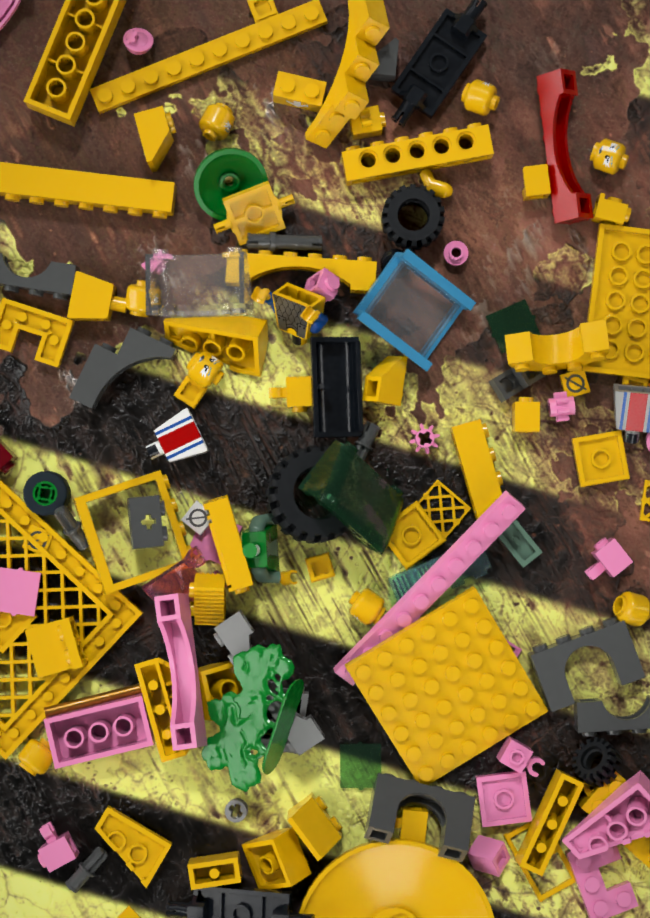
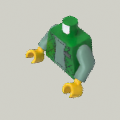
[242,513,297,586]

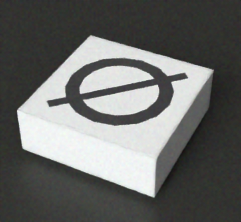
[181,500,211,535]

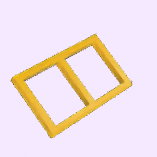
[503,819,576,902]

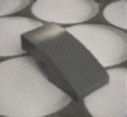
[489,368,546,403]

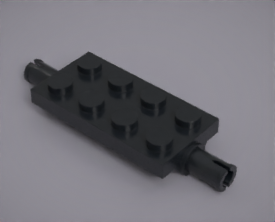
[391,0,488,127]
[166,885,315,918]

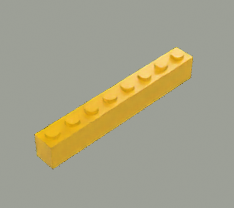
[0,162,177,219]

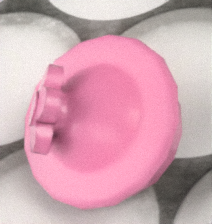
[123,28,154,55]

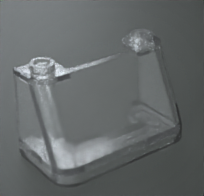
[145,247,254,317]

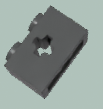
[127,495,168,550]

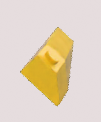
[163,316,268,377]

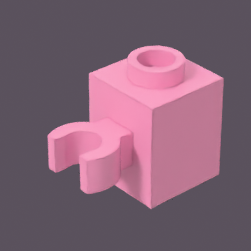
[584,537,633,580]
[496,736,545,777]
[38,821,80,873]

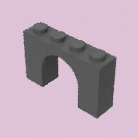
[528,616,646,712]
[364,773,475,862]

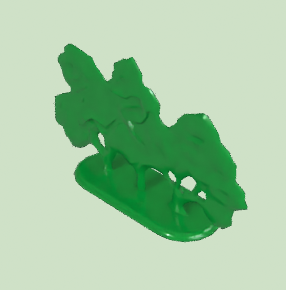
[201,643,304,792]

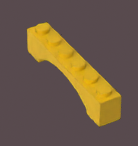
[226,248,377,294]

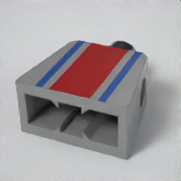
[613,384,650,444]

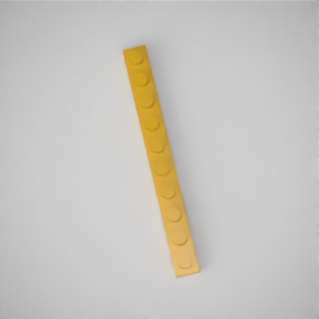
[90,0,328,114]

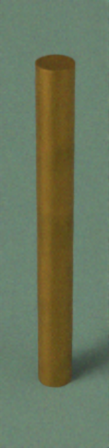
[44,684,142,717]

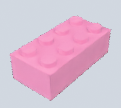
[44,693,156,769]

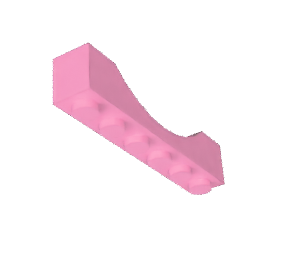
[154,593,207,751]

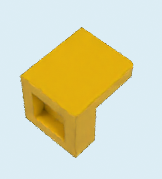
[522,164,551,201]

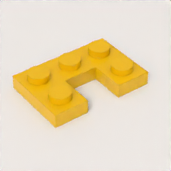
[0,298,75,368]

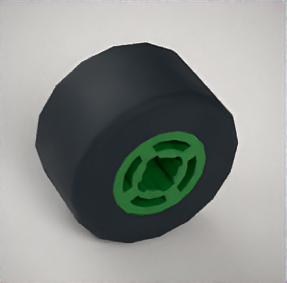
[23,471,71,516]

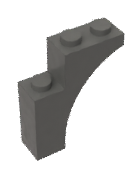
[69,326,178,410]

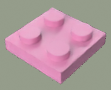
[475,770,532,827]

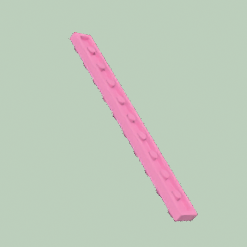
[333,490,526,686]

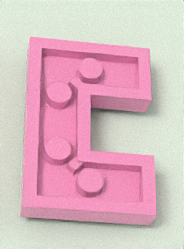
[565,846,639,918]

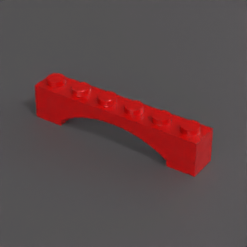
[536,68,593,224]

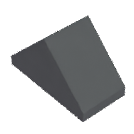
[368,38,399,82]

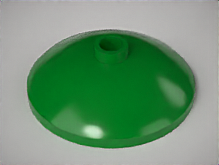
[193,148,268,221]

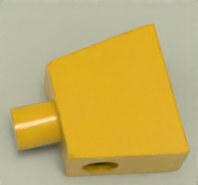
[67,271,127,321]

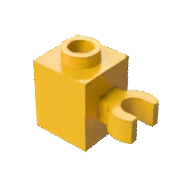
[349,105,386,140]
[269,376,312,413]
[394,805,428,842]

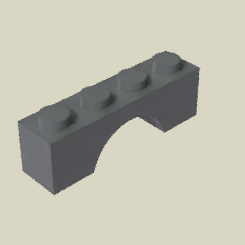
[0,253,80,301]
[573,695,650,736]

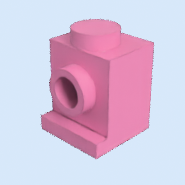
[304,268,340,302]

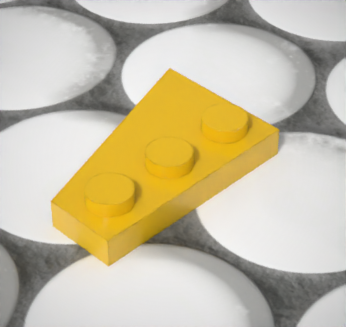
[94,805,173,888]

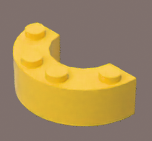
[504,320,610,375]

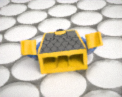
[251,282,328,345]

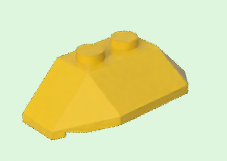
[134,657,189,762]

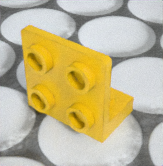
[25,616,87,678]

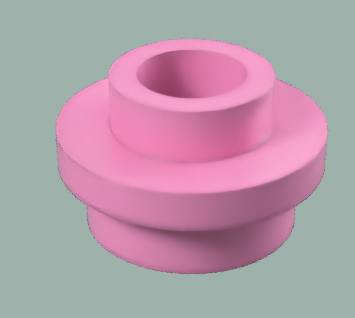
[443,241,468,266]

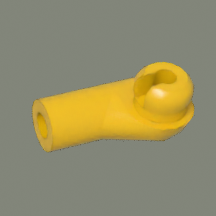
[419,169,453,198]

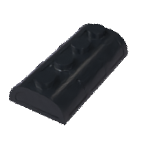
[310,337,364,438]

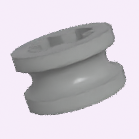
[225,798,248,823]

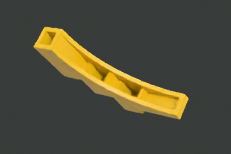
[305,0,390,149]

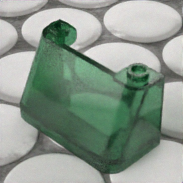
[298,440,405,555]

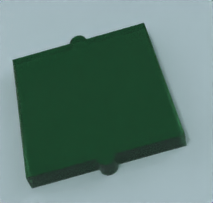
[485,299,541,354]
[340,741,381,790]

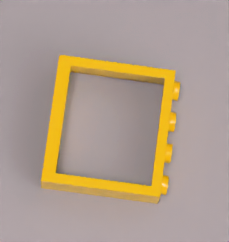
[73,470,194,595]

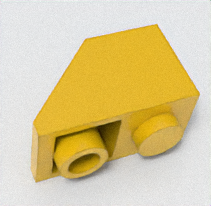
[362,356,408,406]

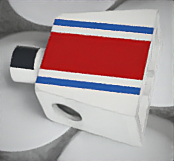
[146,408,209,463]

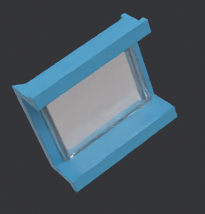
[353,249,476,371]

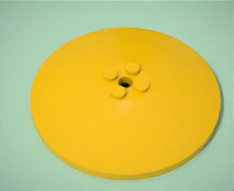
[298,838,494,918]

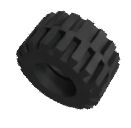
[381,184,445,251]

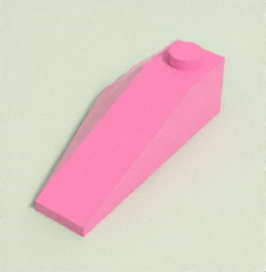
[562,770,650,860]

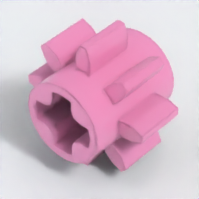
[547,391,575,422]
[409,423,440,454]

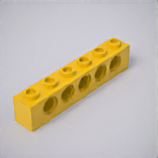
[341,122,494,186]

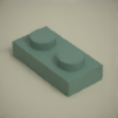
[498,520,543,568]

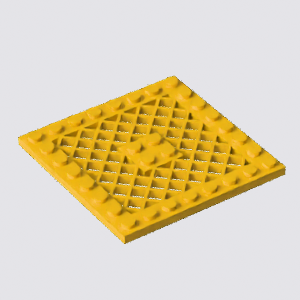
[0,478,144,760]

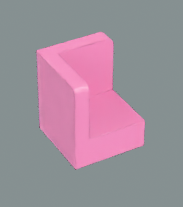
[467,835,510,877]

